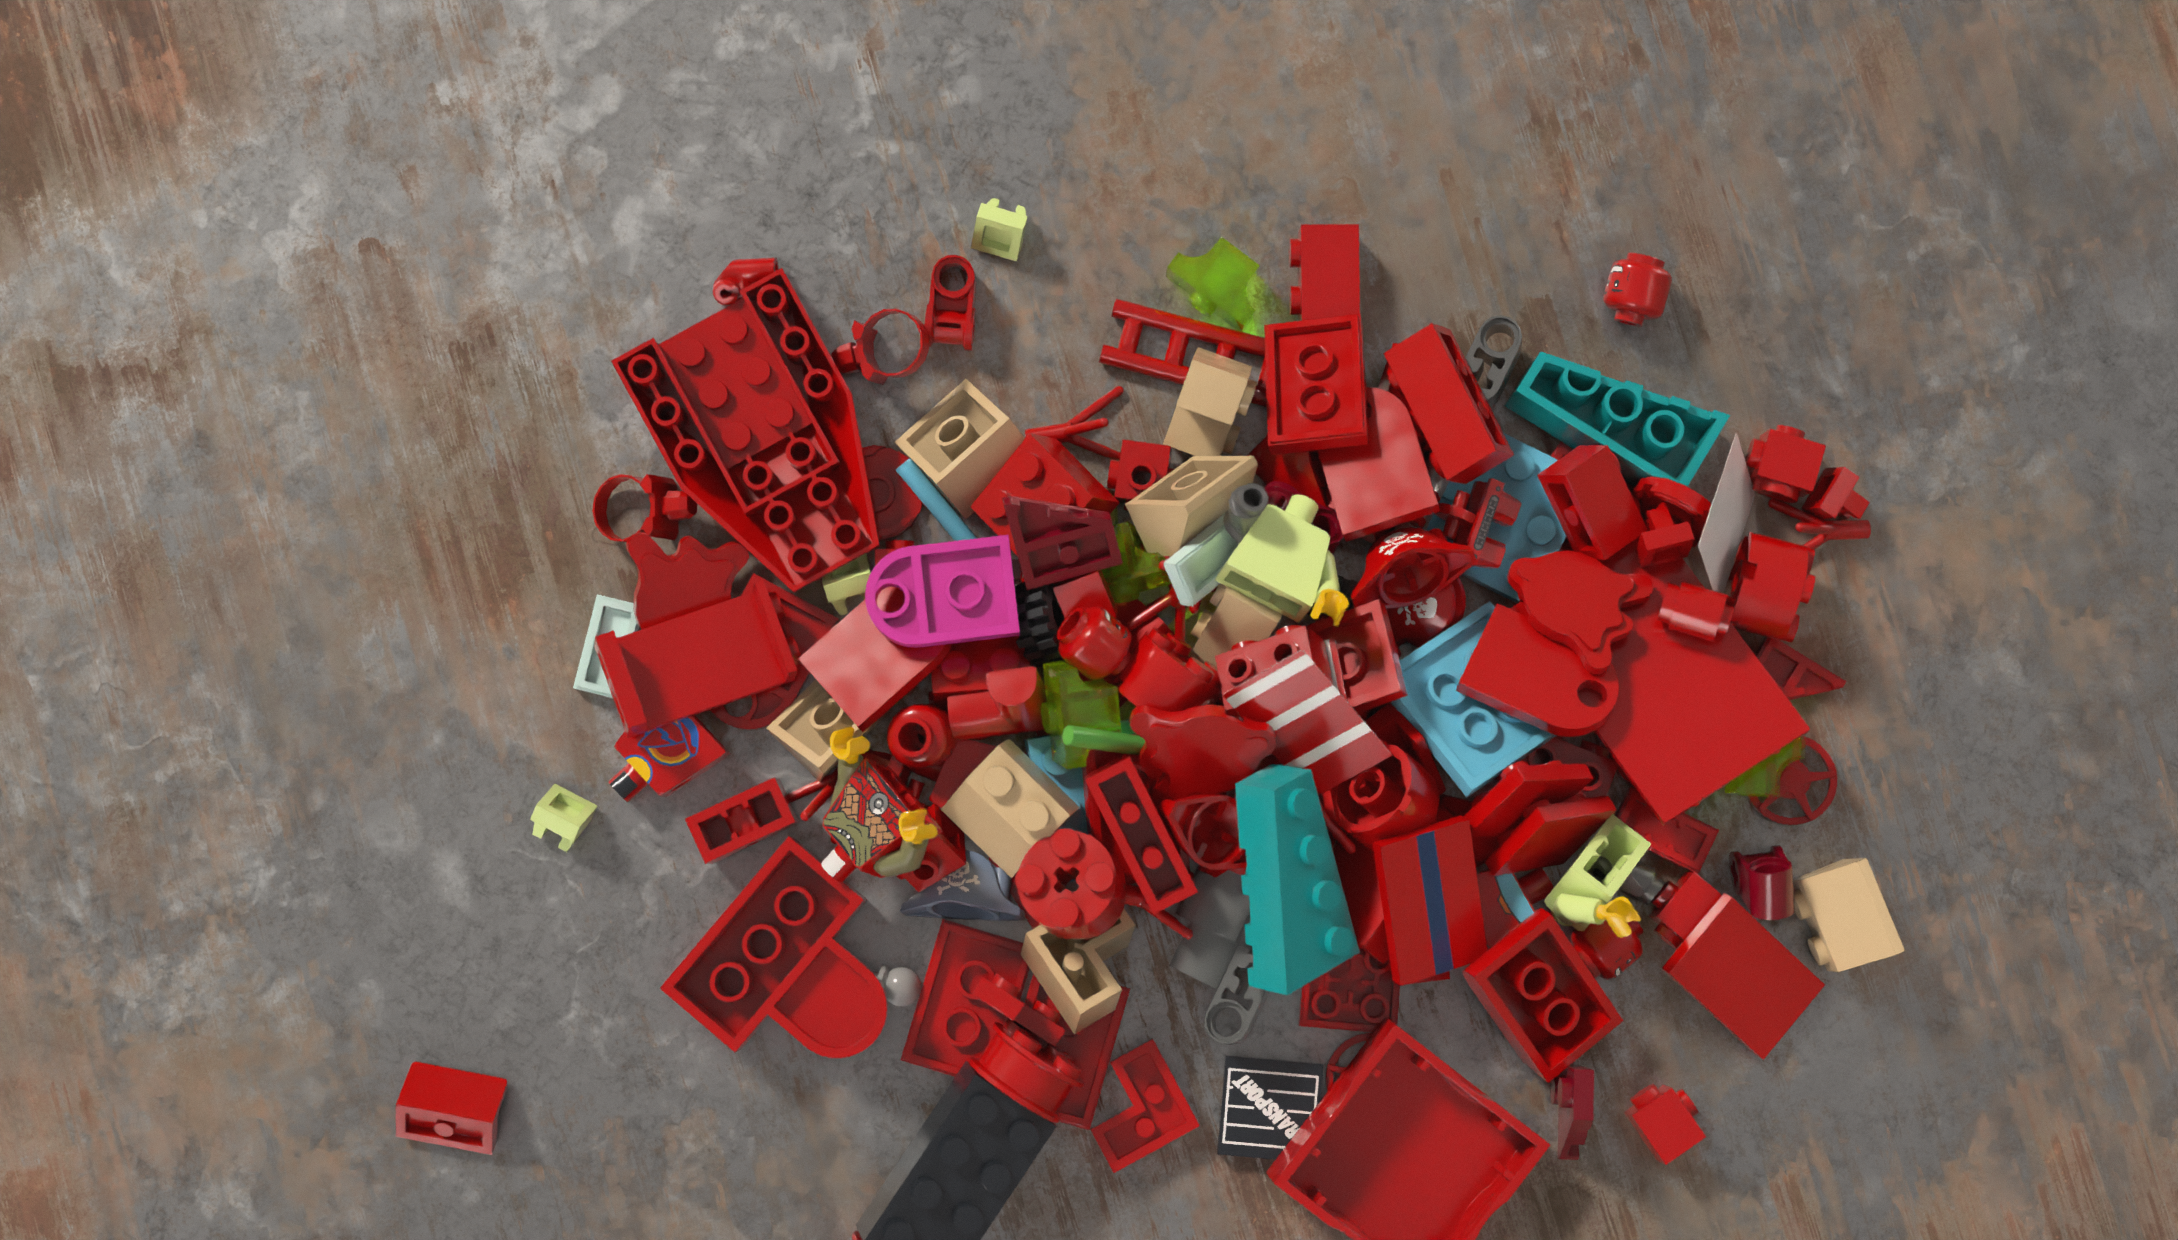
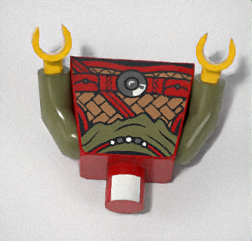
[821,726,943,883]

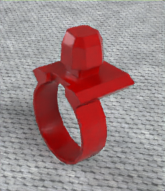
[831,308,929,385]
[592,474,697,542]

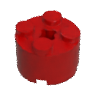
[1725,532,1815,642]
[1111,627,1222,712]
[1323,740,1439,853]
[1015,828,1126,939]

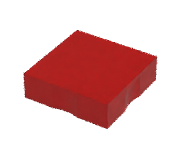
[1266,1017,1550,1240]

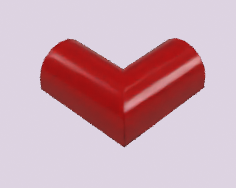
[947,666,1053,741]

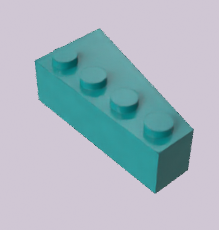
[1504,351,1730,487]
[1235,764,1360,995]

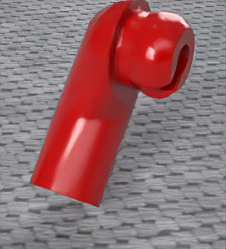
[713,257,779,306]

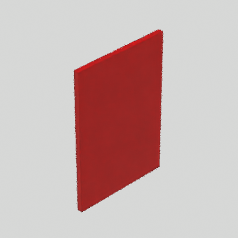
[1510,536,1810,826]

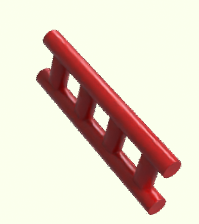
[1099,299,1267,407]

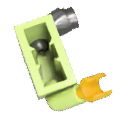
[1215,483,1348,626]
[1544,814,1665,937]

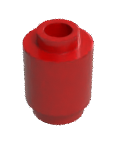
[1657,581,1734,642]

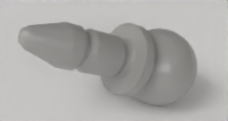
[869,964,921,1006]

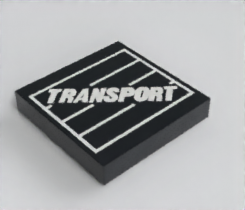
[1217,1055,1323,1160]

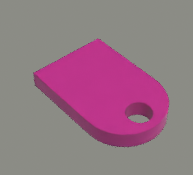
[865,535,1020,647]

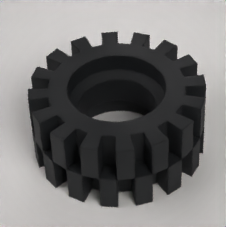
[1015,579,1067,668]

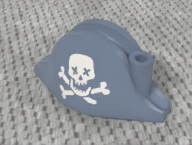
[900,850,1025,921]

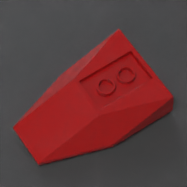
[611,268,880,593]

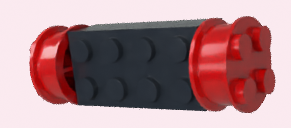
[851,1018,1085,1240]

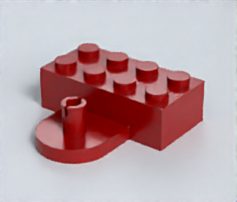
[660,836,888,1058]

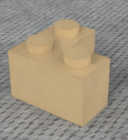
[1163,347,1257,456]
[1189,583,1283,667]
[1021,909,1135,1034]

